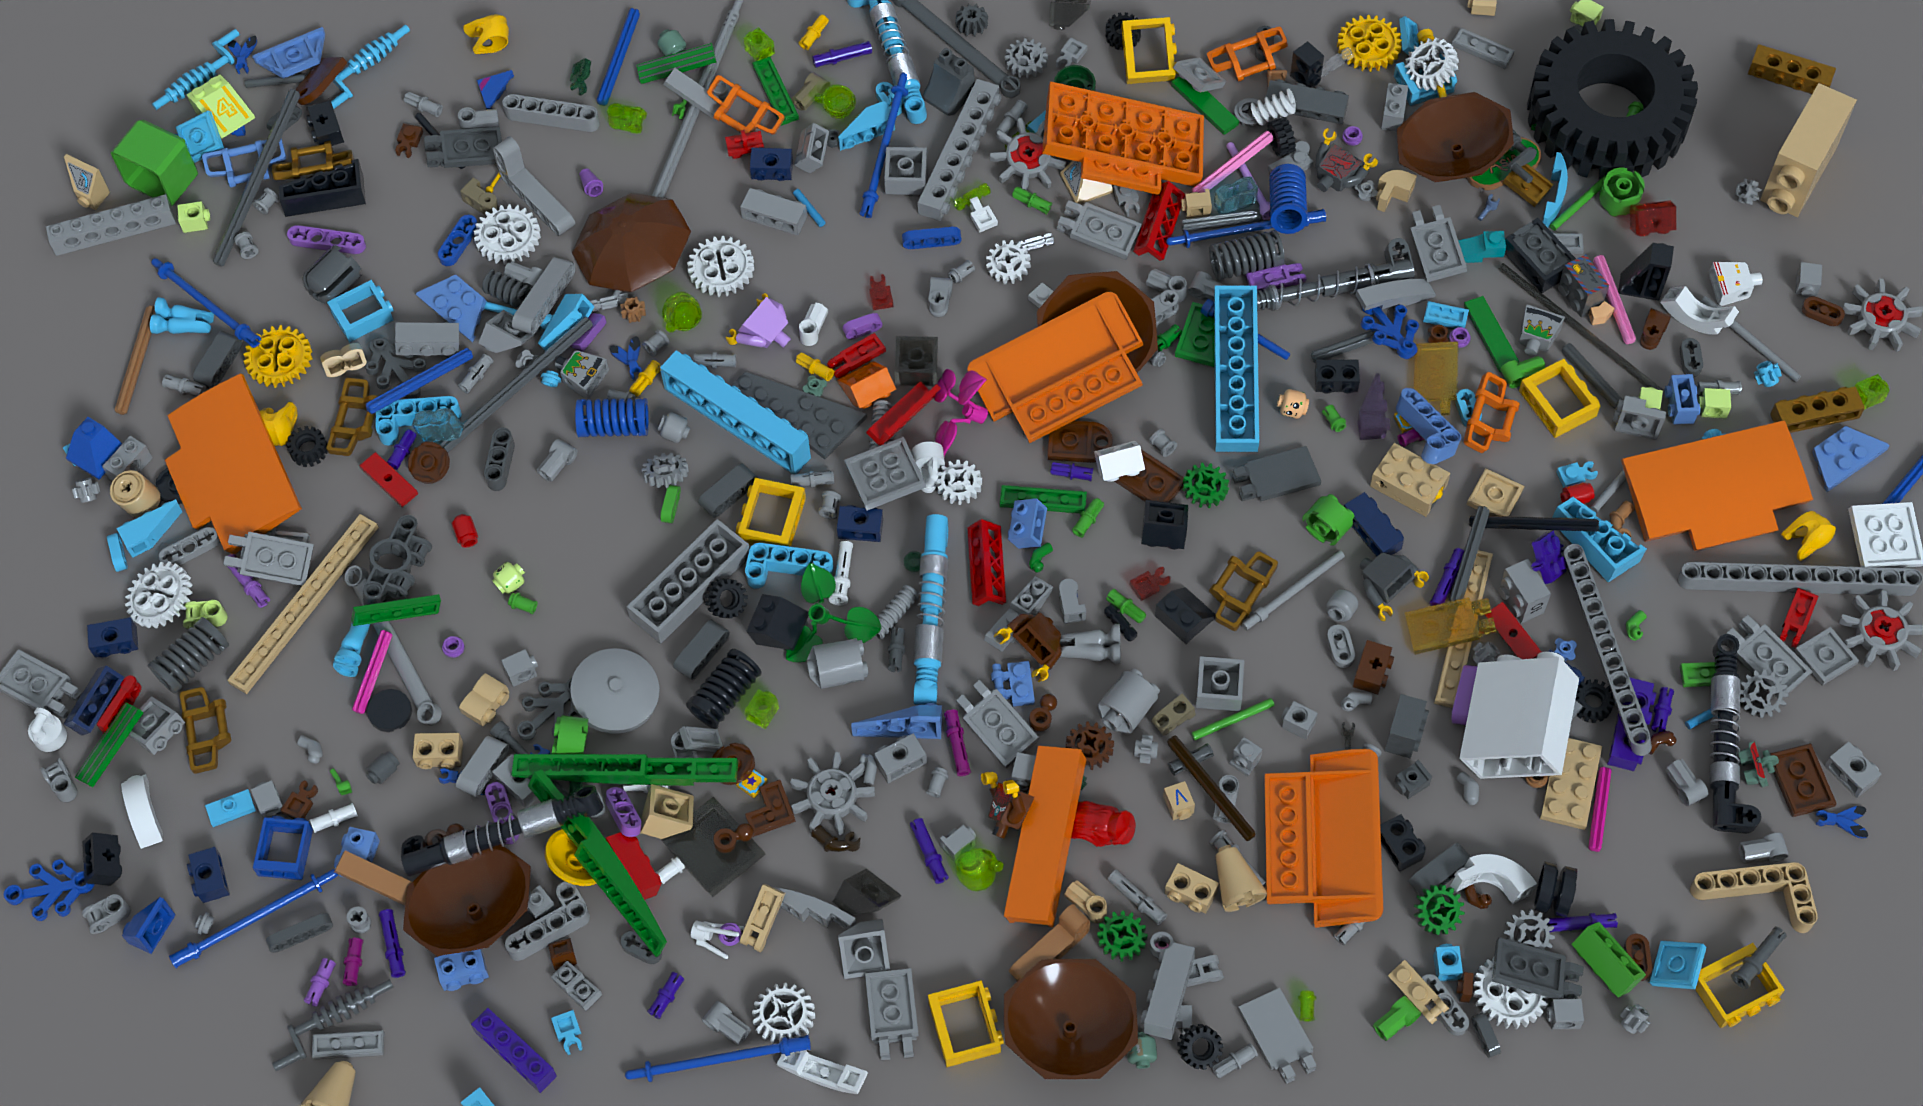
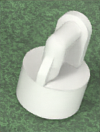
[911,441,945,493]
[28,708,67,752]

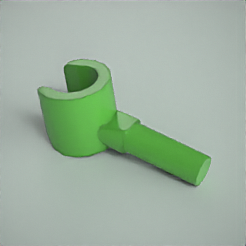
[672,99,688,119]
[330,768,352,795]

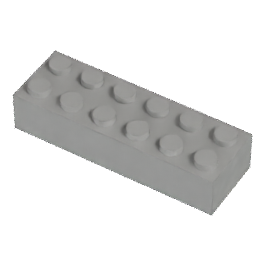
[627,519,750,644]

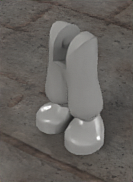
[1060,624,1121,664]

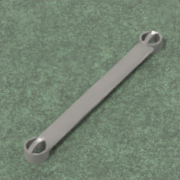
[344,565,442,725]

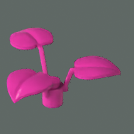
[934,369,988,459]

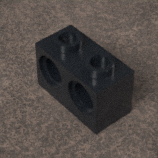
[1290,41,1324,88]
[1315,360,1360,394]
[1380,814,1426,872]

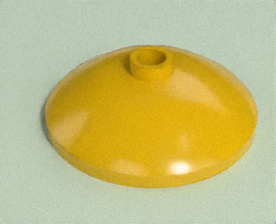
[544,829,597,886]

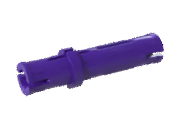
[812,41,872,68]
[1429,548,1464,610]
[910,818,949,884]
[379,909,406,978]
[1547,913,1618,933]

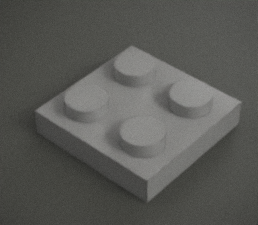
[1173,57,1226,93]
[1794,627,1859,686]

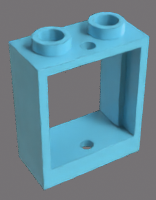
[327,280,394,343]

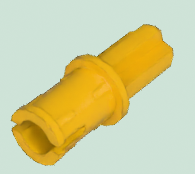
[798,14,829,50]
[796,353,834,381]
[629,360,661,397]

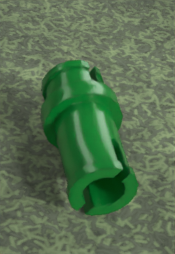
[1157,324,1182,352]

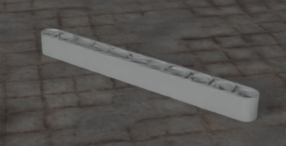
[1564,544,1652,756]
[1677,562,1923,596]

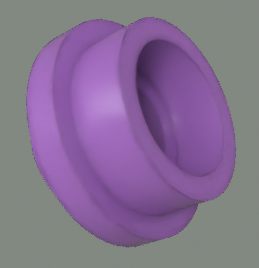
[1342,126,1363,146]
[1449,327,1471,348]
[442,636,465,658]
[718,922,741,946]

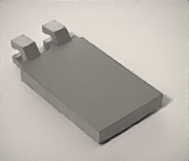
[1056,200,1142,260]
[1410,205,1467,282]
[224,532,314,586]
[1726,615,1813,698]
[0,649,82,719]
[957,680,1040,768]
[865,968,919,1060]
[1238,988,1316,1084]

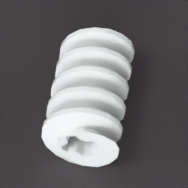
[1251,88,1296,126]

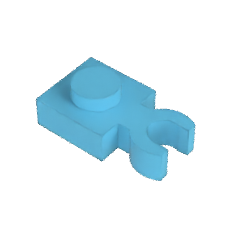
[1556,461,1598,488]
[551,1010,583,1055]

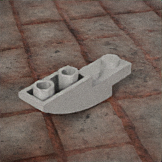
[984,576,1053,651]

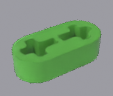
[661,485,681,523]

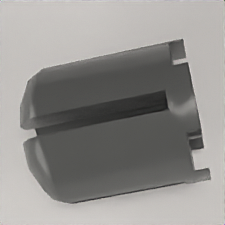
[302,245,362,304]

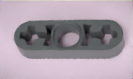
[266,913,333,953]

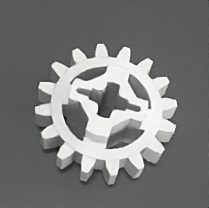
[986,240,1031,284]
[936,460,982,505]

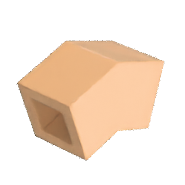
[1588,301,1615,325]

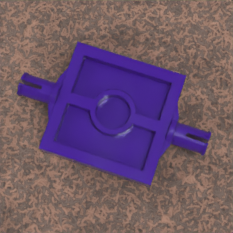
[1531,530,1567,584]

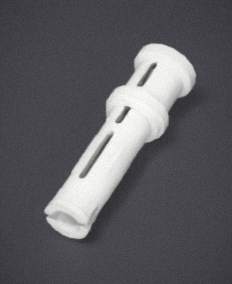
[829,541,853,606]

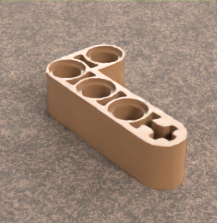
[1009,904,1090,981]

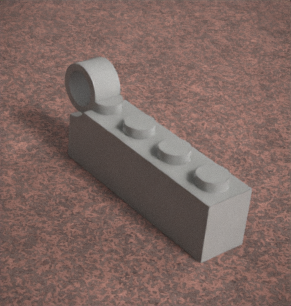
[1141,932,1195,1040]

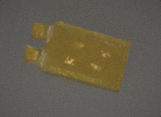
[1414,342,1459,415]
[1405,597,1496,655]

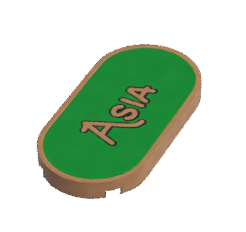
[1466,137,1541,190]

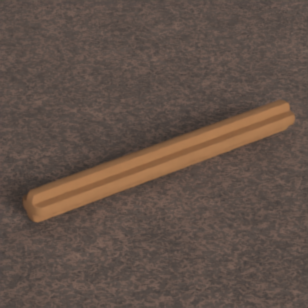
[115,305,156,415]

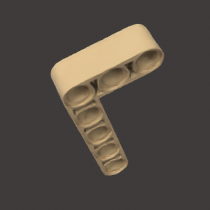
[1690,862,1818,933]

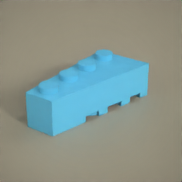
[1552,497,1647,582]

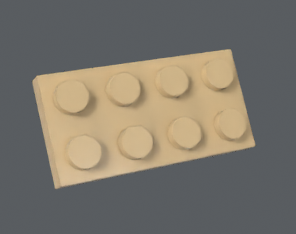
[1540,738,1602,830]

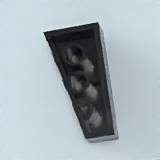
[279,159,366,217]

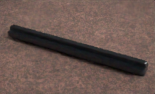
[1469,515,1599,532]

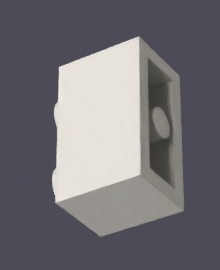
[1094,441,1145,482]

